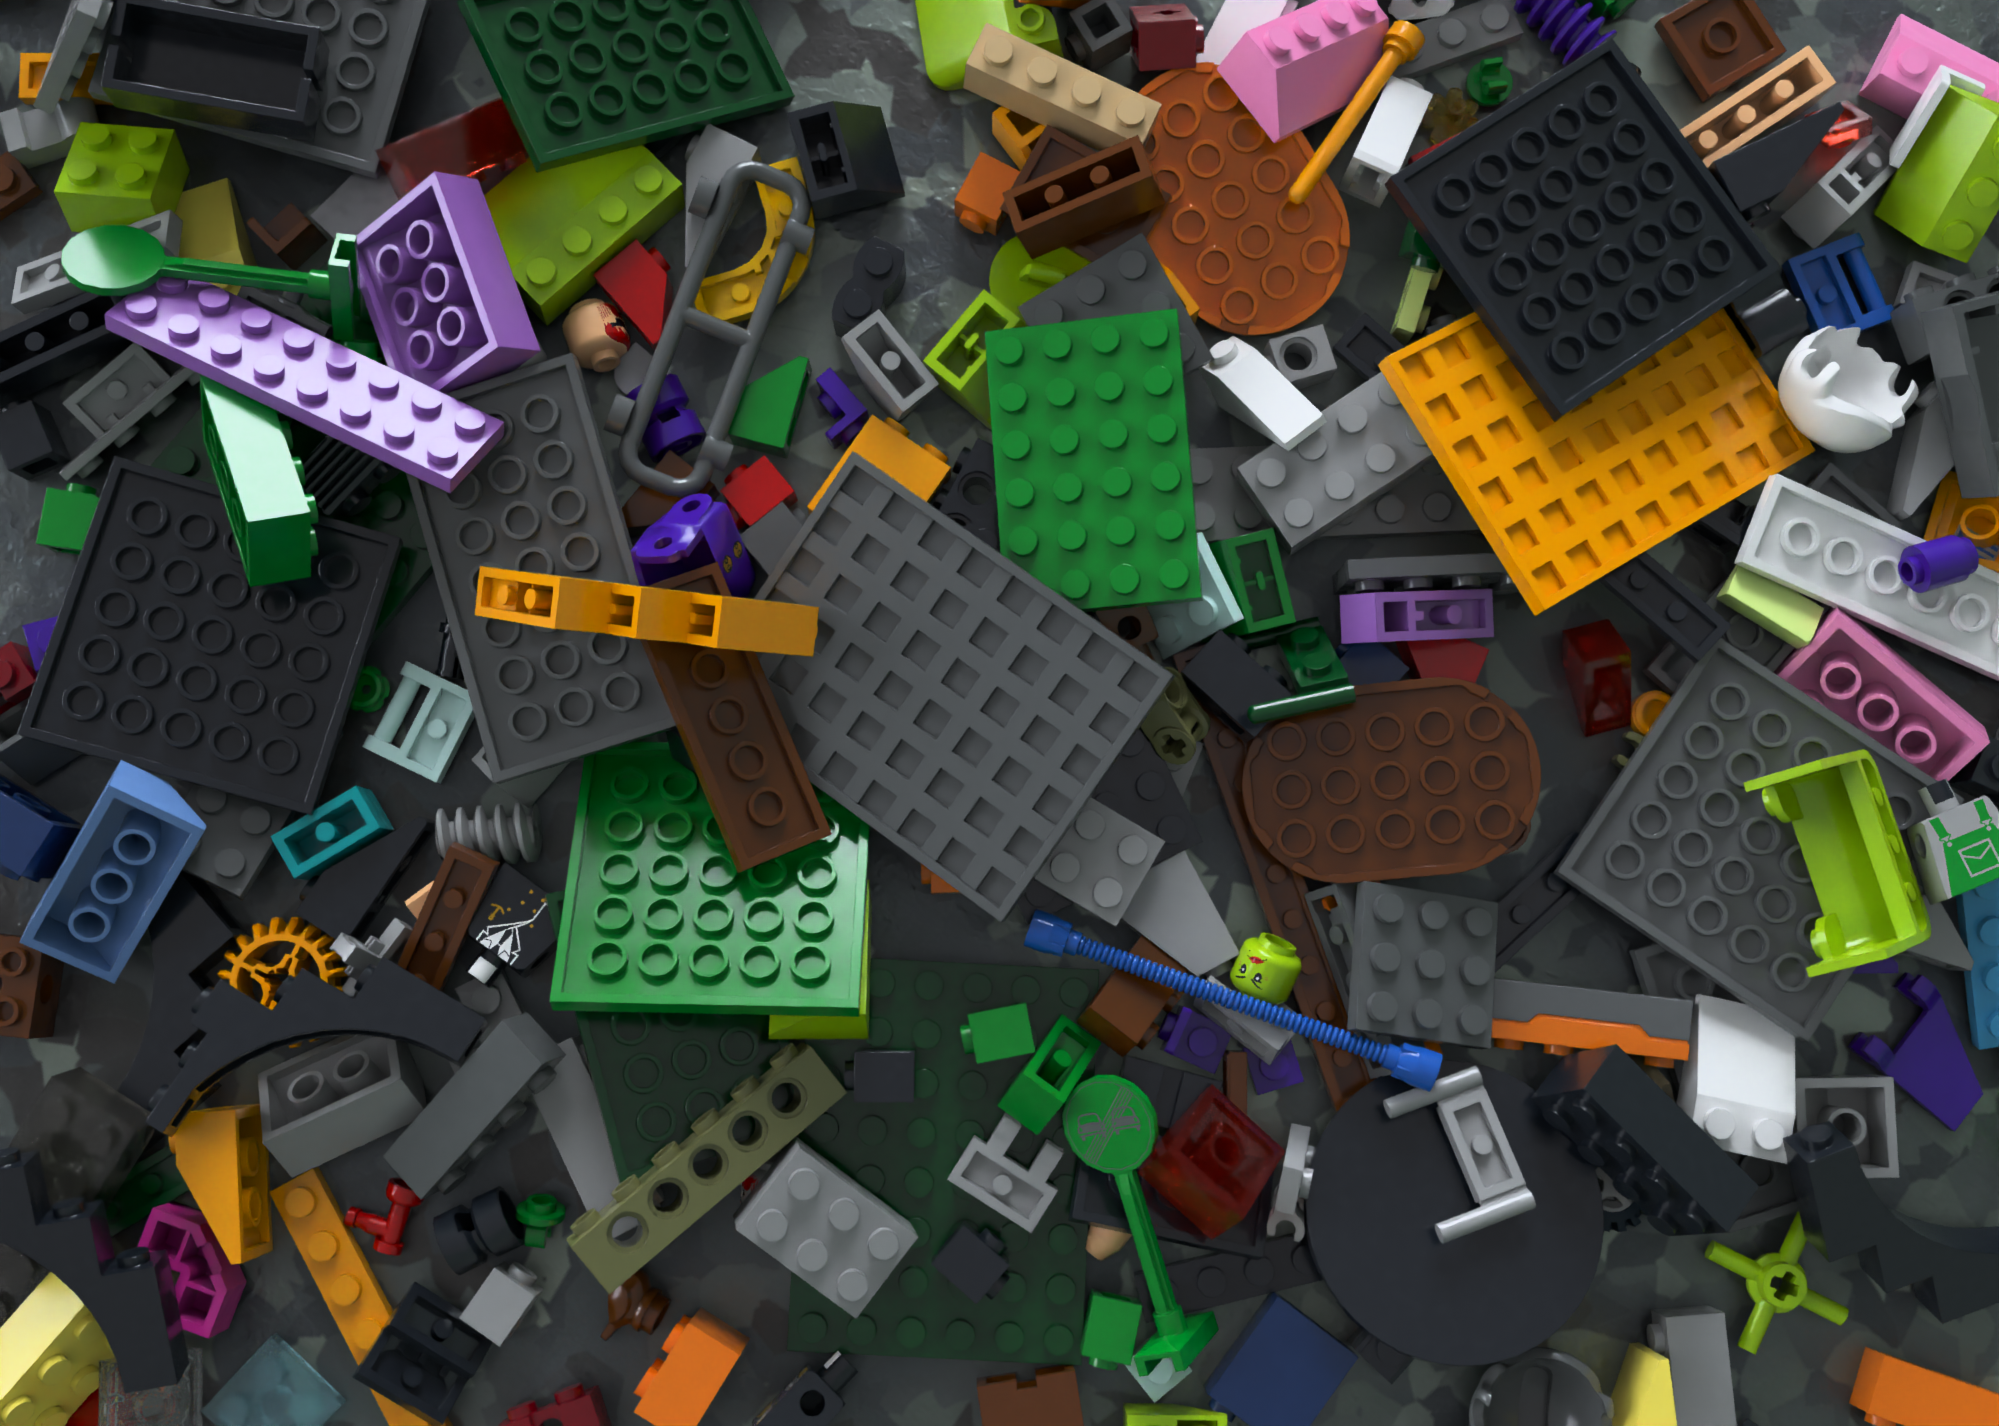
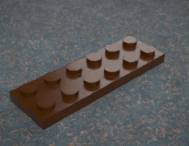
[640,562,832,873]

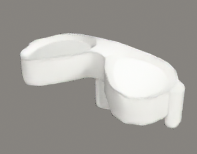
[1388,0,1455,20]

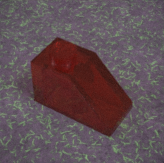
[1563,619,1631,737]

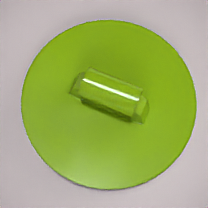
[989,236,1090,326]

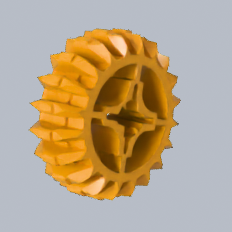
[217,917,349,1048]

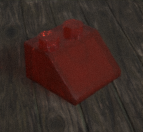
[1137,1084,1286,1240]

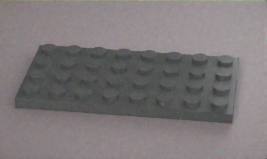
[406,353,677,784]

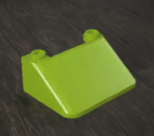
[915,0,1065,91]

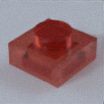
[1805,100,1872,149]

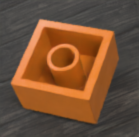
[634,1307,750,1426]

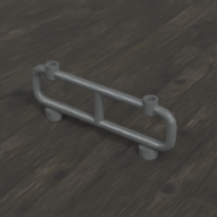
[603,160,815,498]

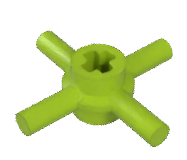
[1705,1212,1849,1355]

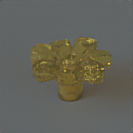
[1421,88,1479,144]

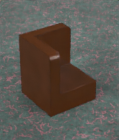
[246,203,328,270]

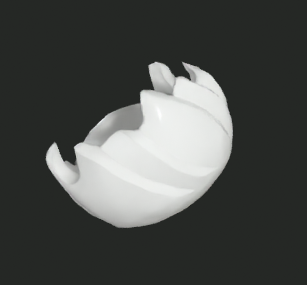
[1778,326,1919,453]

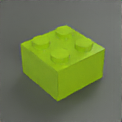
[54,122,190,232]

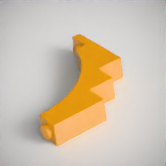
[474,566,819,657]

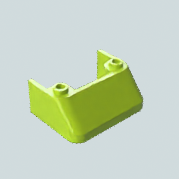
[1743,749,1931,977]

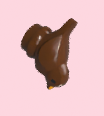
[600,1268,671,1341]

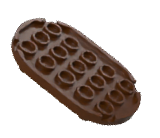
[1242,677,1541,883]

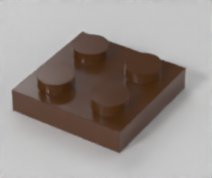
[1654,0,1787,103]

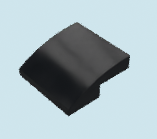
[352,1282,493,1426]

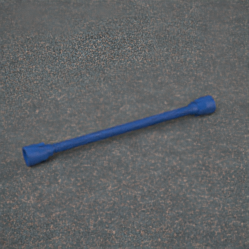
[1024,909,1442,1092]

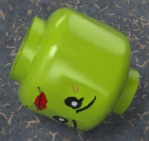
[1230,932,1302,1005]

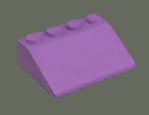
[357,171,541,394]

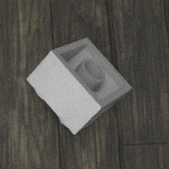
[1794,1074,1900,1178]

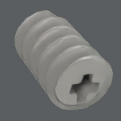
[435,803,542,864]

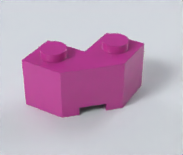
[137,1201,247,1339]

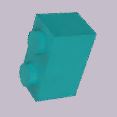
[270,786,395,880]

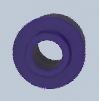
[1898,535,1979,593]

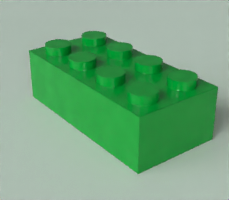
[200,374,318,587]

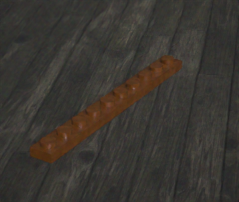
[1171,645,1376,1112]

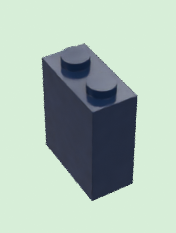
[1203,1292,1359,1426]

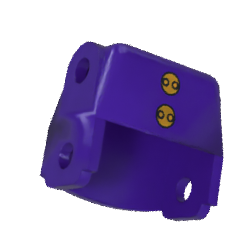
[631,493,756,598]

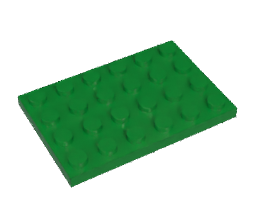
[985,308,1203,612]

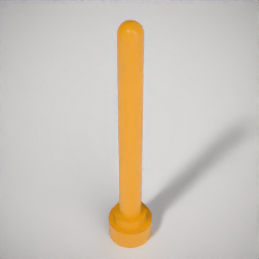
[1288,20,1425,204]

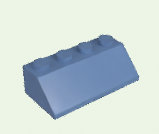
[19,760,207,984]

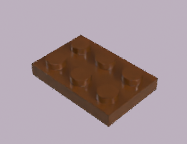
[1000,124,1172,263]

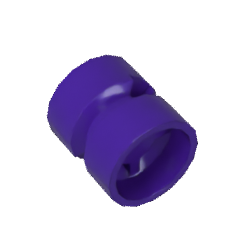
[625,374,707,463]

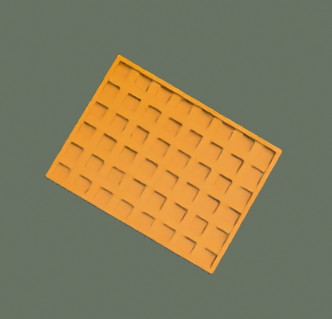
[1378,308,1816,616]

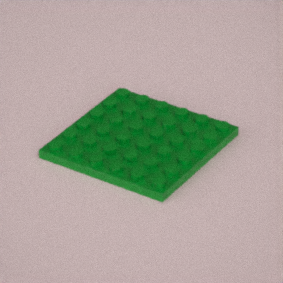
[549,742,871,1017]

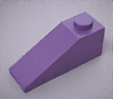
[1339,589,1494,644]

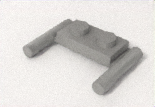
[1383,1066,1536,1244]

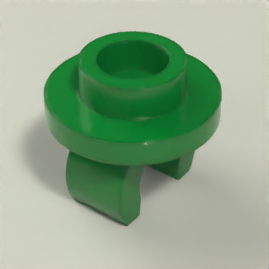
[1465,57,1513,107]
[515,1193,566,1249]

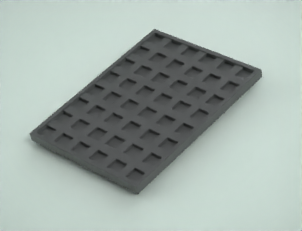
[754,451,1175,922]

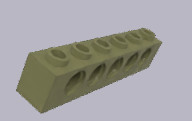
[566,1042,847,1295]

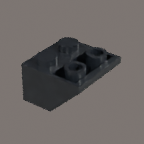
[787,101,905,220]

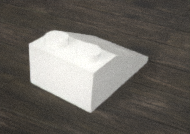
[1676,994,1796,1164]

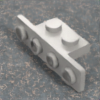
[59,342,200,481]

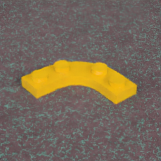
[694,156,815,324]

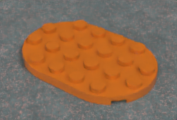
[1138,62,1350,336]

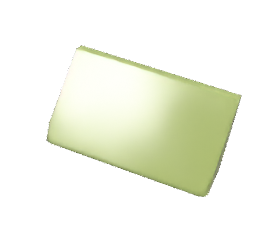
[1716,565,1824,649]

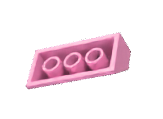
[1217,0,1389,144]
[1858,14,1999,119]

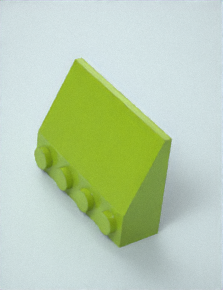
[484,145,685,326]

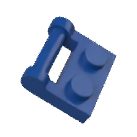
[1781,232,1894,333]

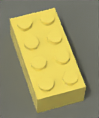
[0,1272,116,1426]

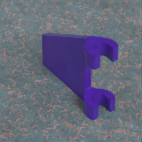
[1847,972,1983,1132]

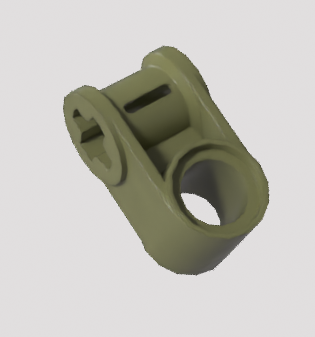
[1141,667,1210,765]

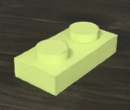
[1390,268,1443,346]

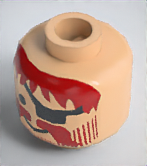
[562,298,631,372]

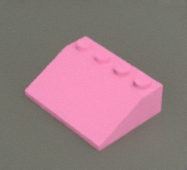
[1773,607,1990,781]

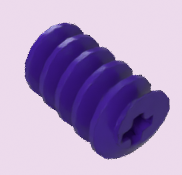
[1513,0,1617,67]

